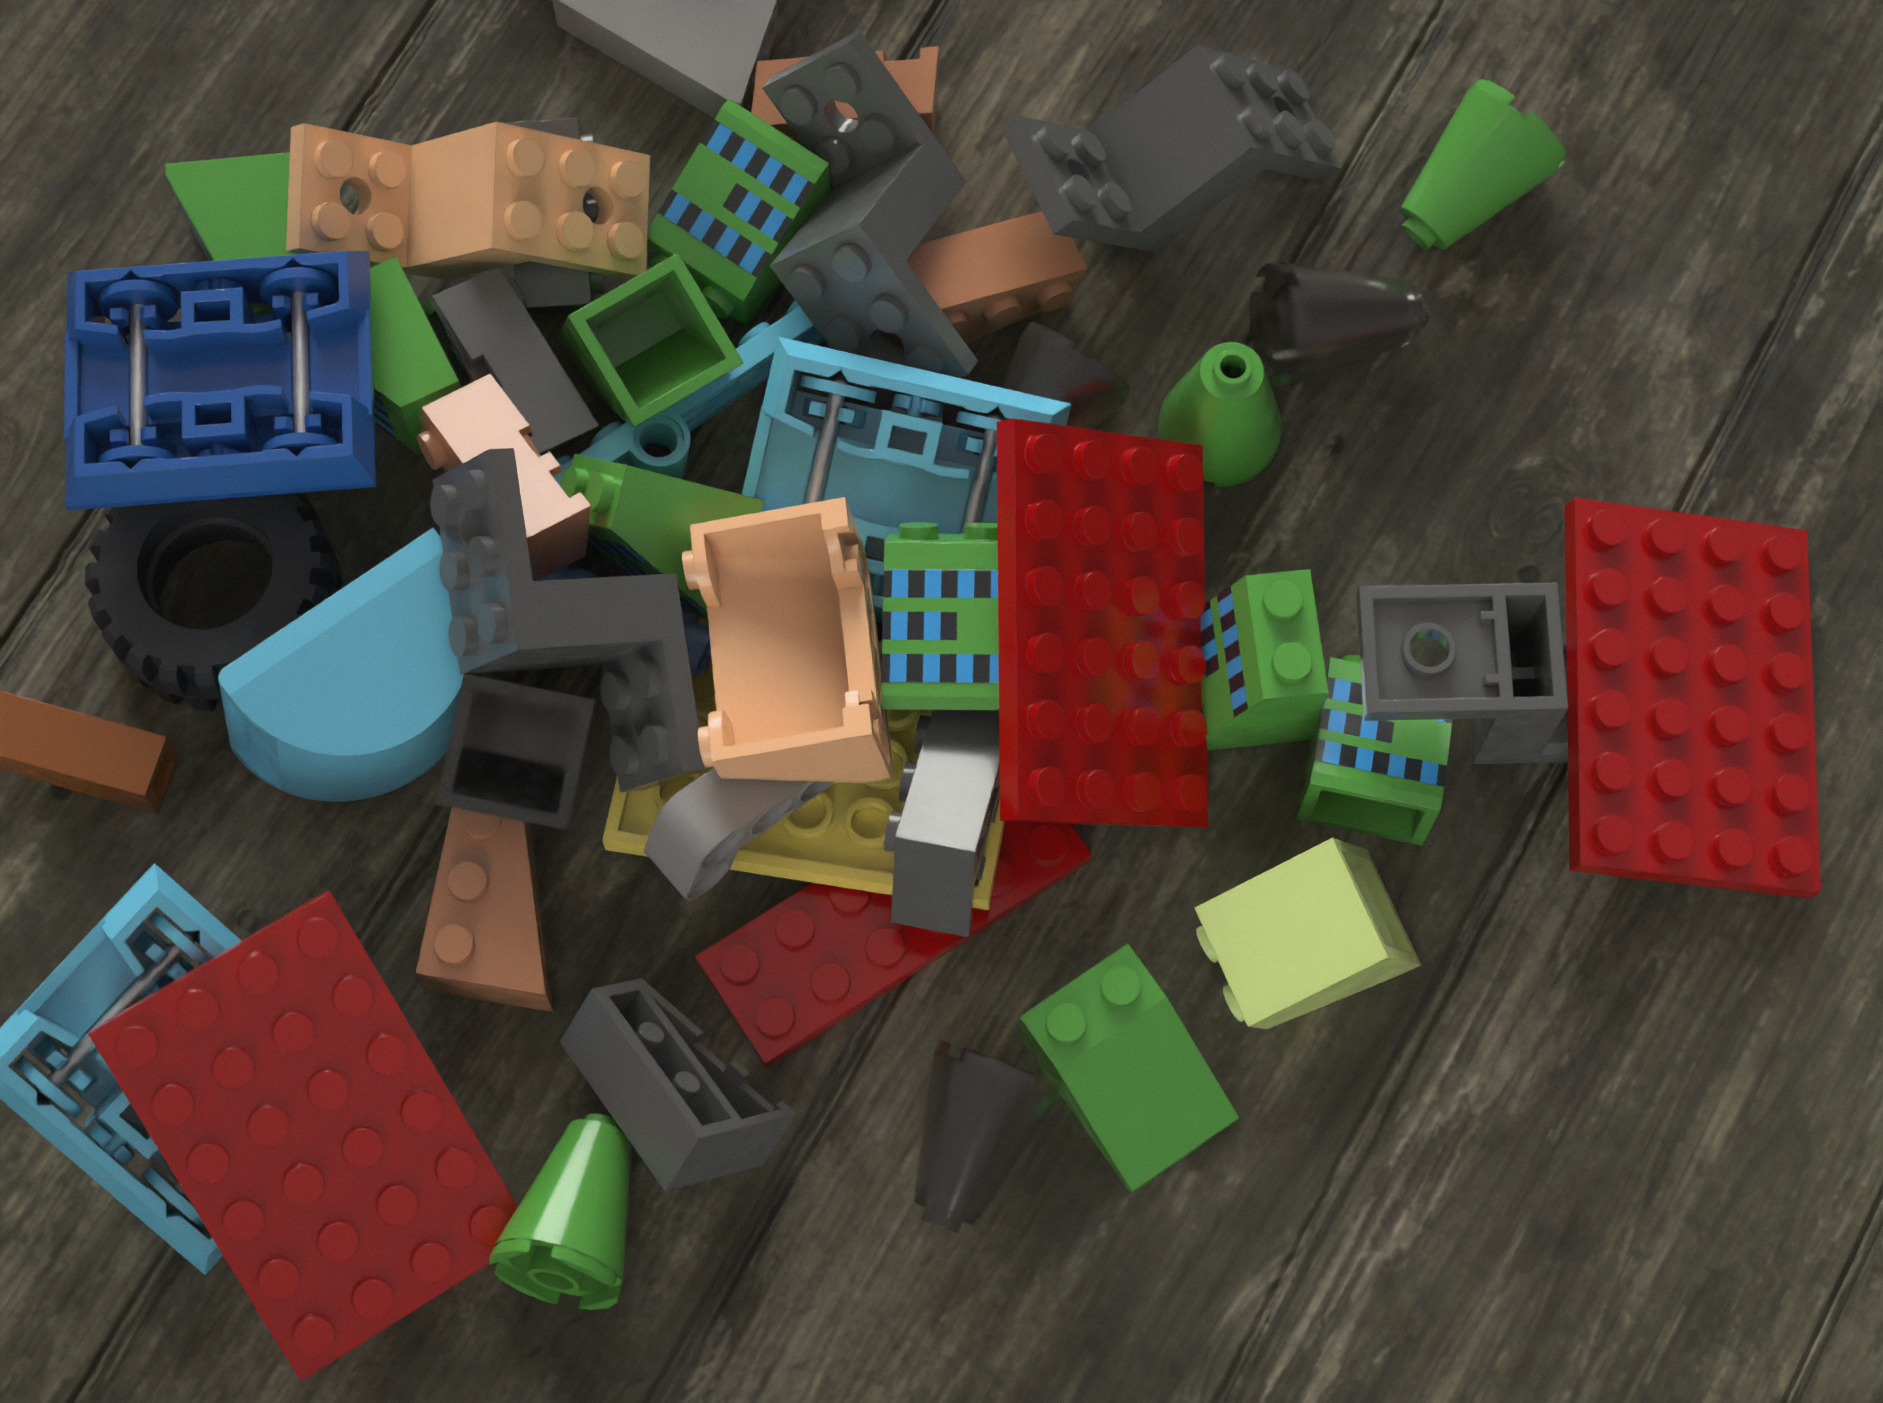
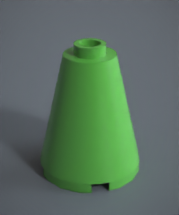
[1400,79,1567,250]
[1158,342,1282,487]
[489,1114,632,1310]

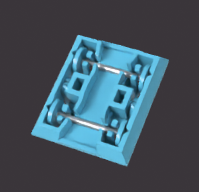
[742,337,1071,623]
[0,863,241,1275]

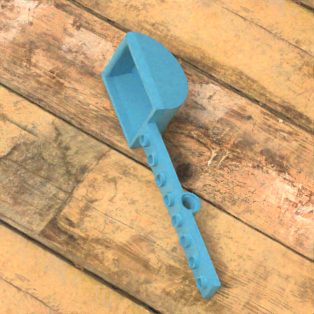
[218,301,825,802]

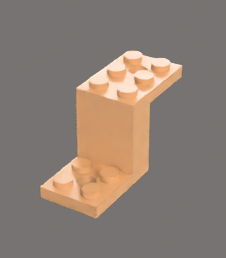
[286,121,650,280]

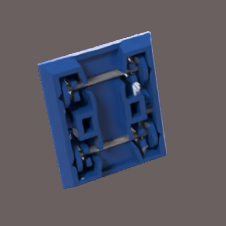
[64,251,377,511]

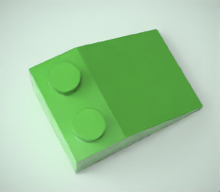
[1017,943,1239,1194]

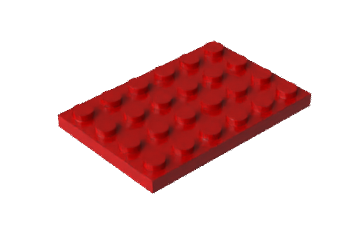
[997,418,1208,828]
[1564,497,1821,899]
[88,890,518,1382]

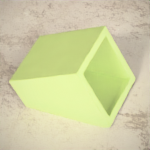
[1195,838,1421,1029]

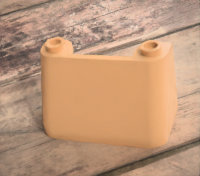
[682,497,893,783]

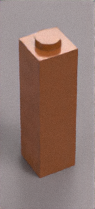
[0,690,180,814]

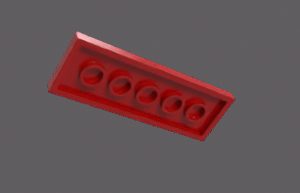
[695,821,1092,1069]

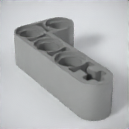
[644,732,890,901]

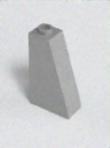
[549,0,779,119]

